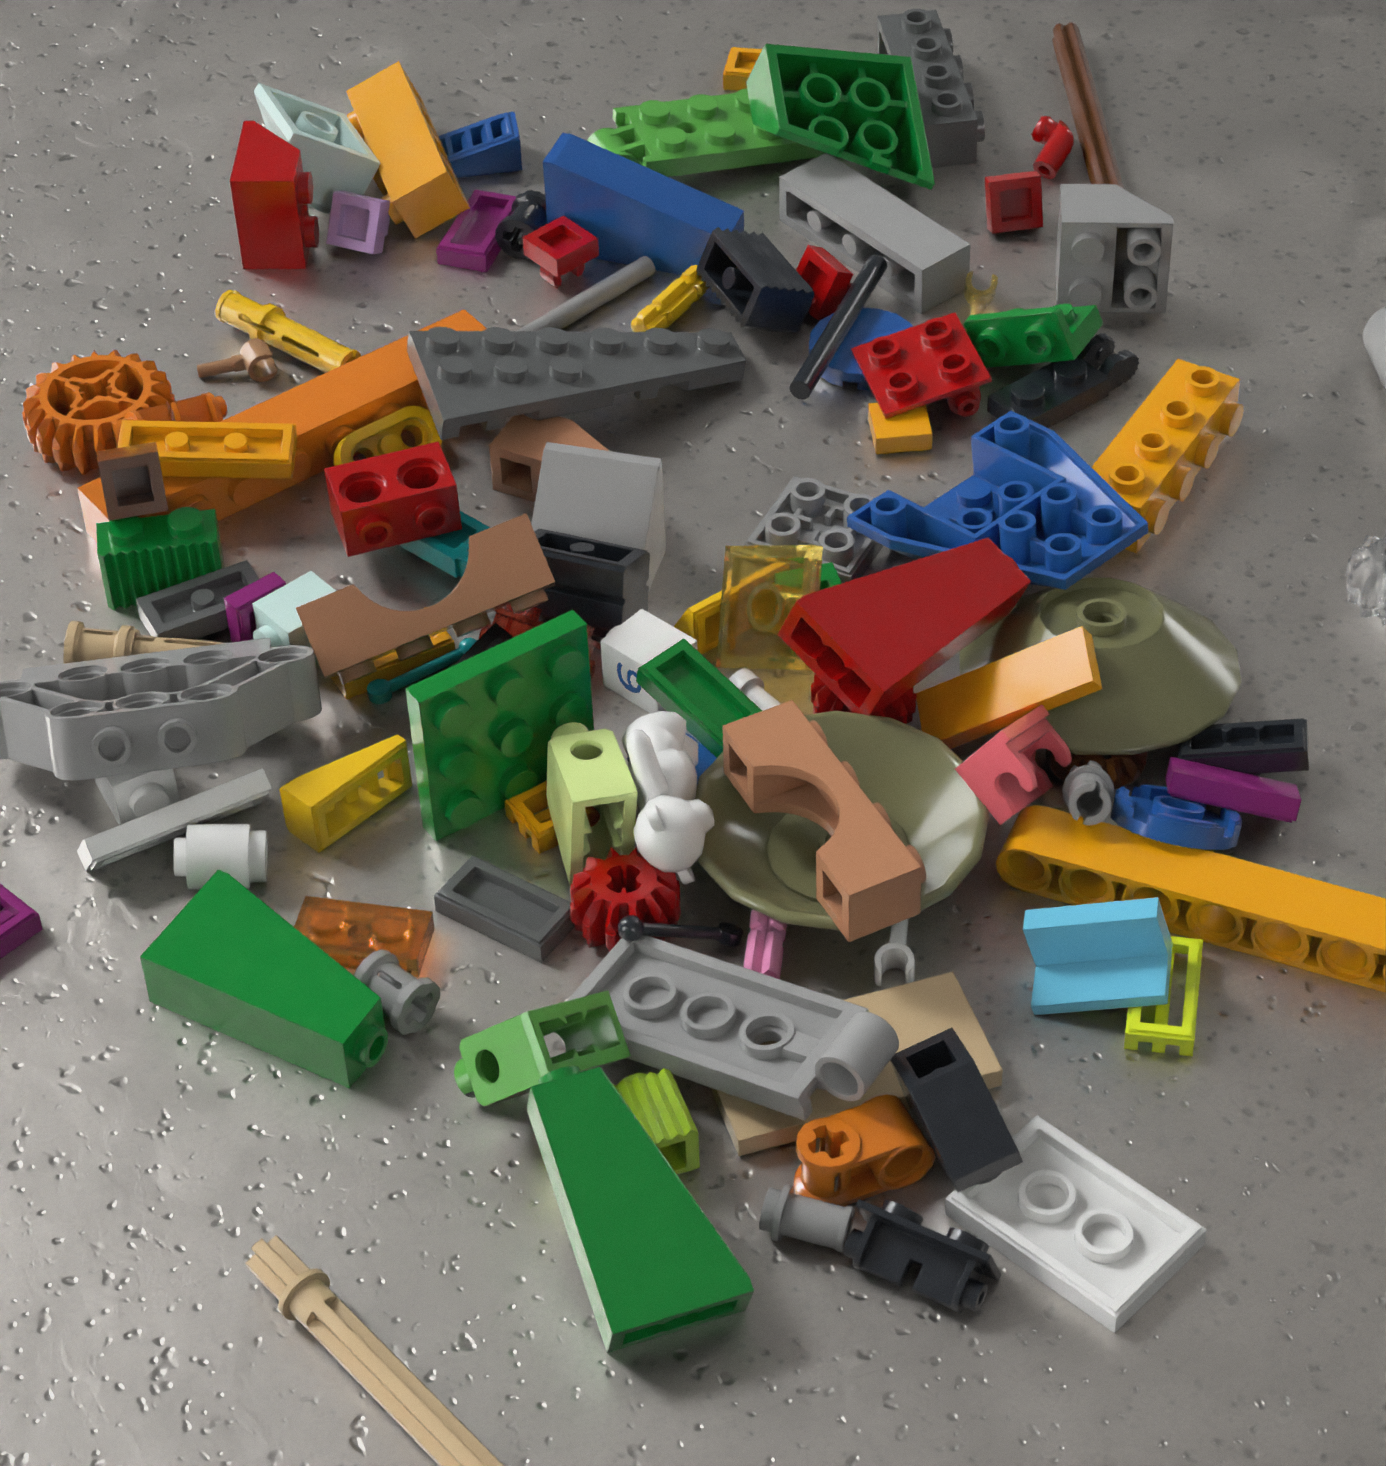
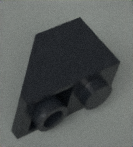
[890,1027,1023,1193]

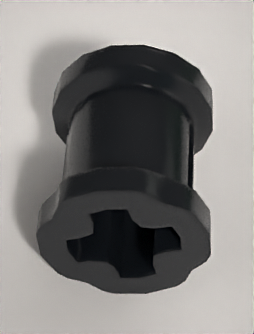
[495,190,547,259]

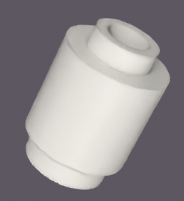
[174,824,268,889]

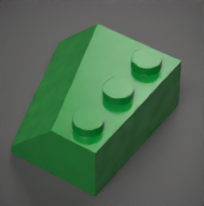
[746,43,935,190]

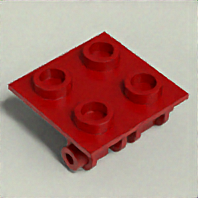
[851,312,992,419]

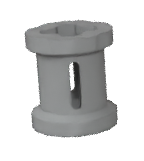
[354,950,440,1035]

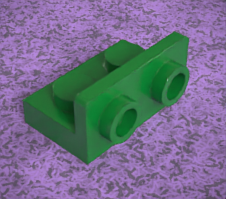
[963,303,1104,368]

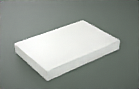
[945,1115,1207,1333]

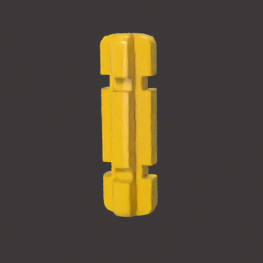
[631,265,710,332]

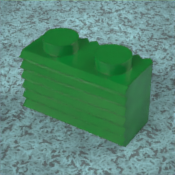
[96,507,225,610]

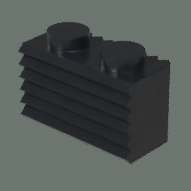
[697,227,815,333]

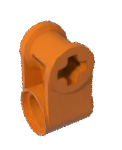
[793,1094,935,1207]

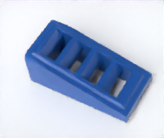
[439,111,523,178]

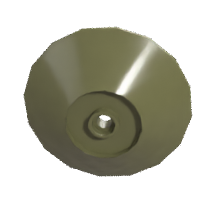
[959,578,1242,755]
[695,711,990,931]

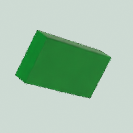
[636,638,762,758]

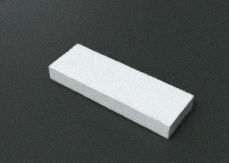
[77,768,272,872]

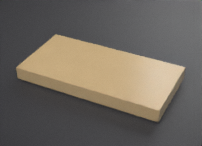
[710,971,1003,1156]

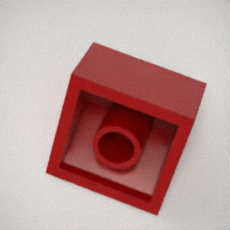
[230,121,319,269]

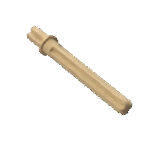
[245,1235,504,1466]

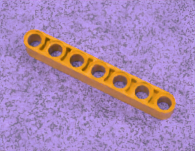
[996,805,1386,993]

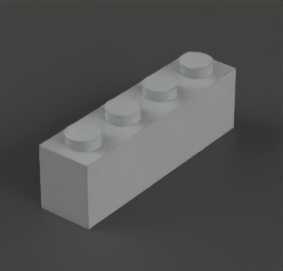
[779,153,971,314]

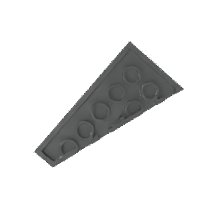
[407,327,746,440]

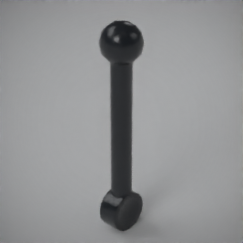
[618,915,743,947]

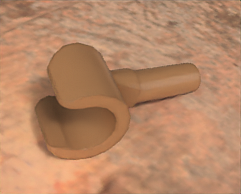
[197,338,278,382]

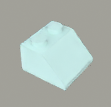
[254,83,381,213]

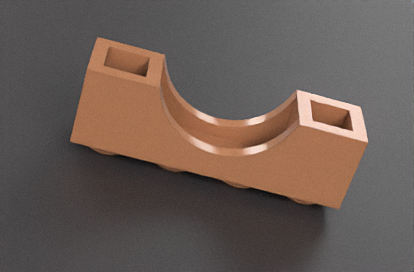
[296,513,555,685]
[722,700,926,942]

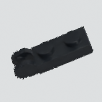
[987,333,1139,428]

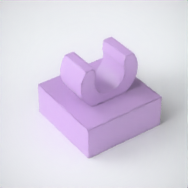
[326,191,390,254]

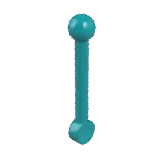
[367,637,477,704]

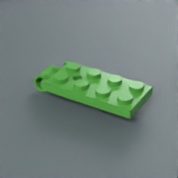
[587,89,831,177]

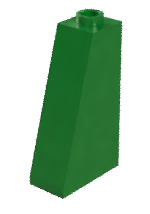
[140,870,388,1089]
[527,1066,754,1353]

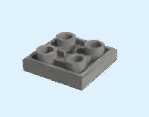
[744,476,883,583]

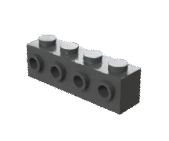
[877,9,985,168]

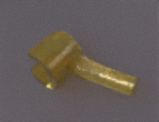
[964,271,998,315]

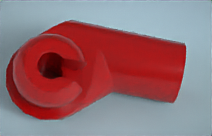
[1031,116,1074,180]

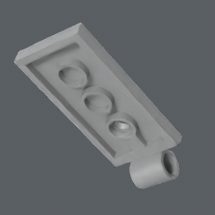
[567,936,899,1121]

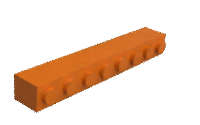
[77,309,487,542]

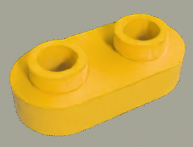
[333,406,442,466]

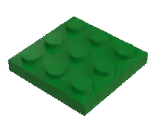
[405,610,594,841]

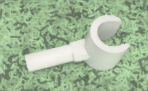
[874,919,915,986]

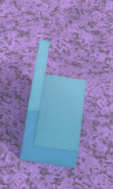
[1023,897,1173,1015]

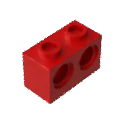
[324,441,462,557]

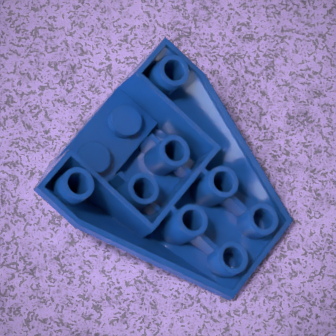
[847,411,1148,590]

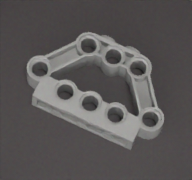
[0,638,322,781]

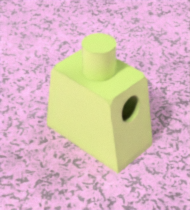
[546,722,637,885]

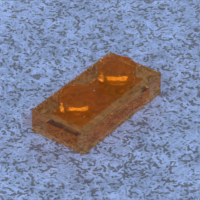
[294,896,435,978]

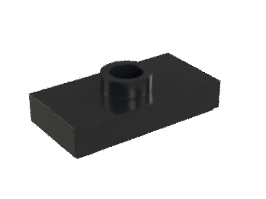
[1178,718,1309,776]

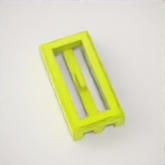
[1124,936,1203,1057]

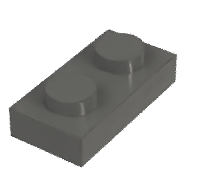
[136,560,259,640]

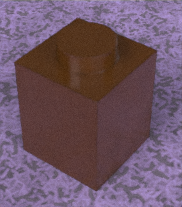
[97,442,169,521]

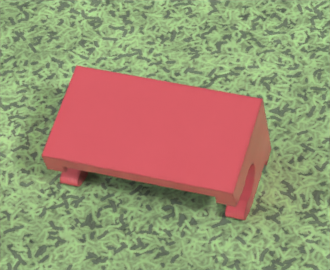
[955,705,1072,825]

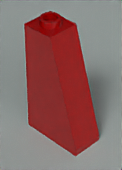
[777,538,1031,716]

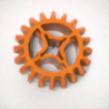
[22,349,176,475]

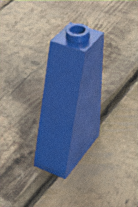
[543,133,749,275]

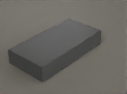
[434,855,575,963]

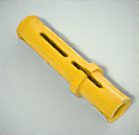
[215,289,361,373]

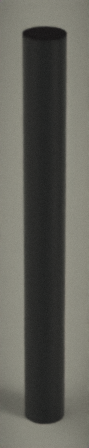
[789,255,887,400]

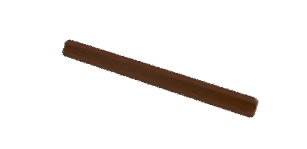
[1052,22,1124,189]

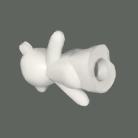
[622,711,714,885]

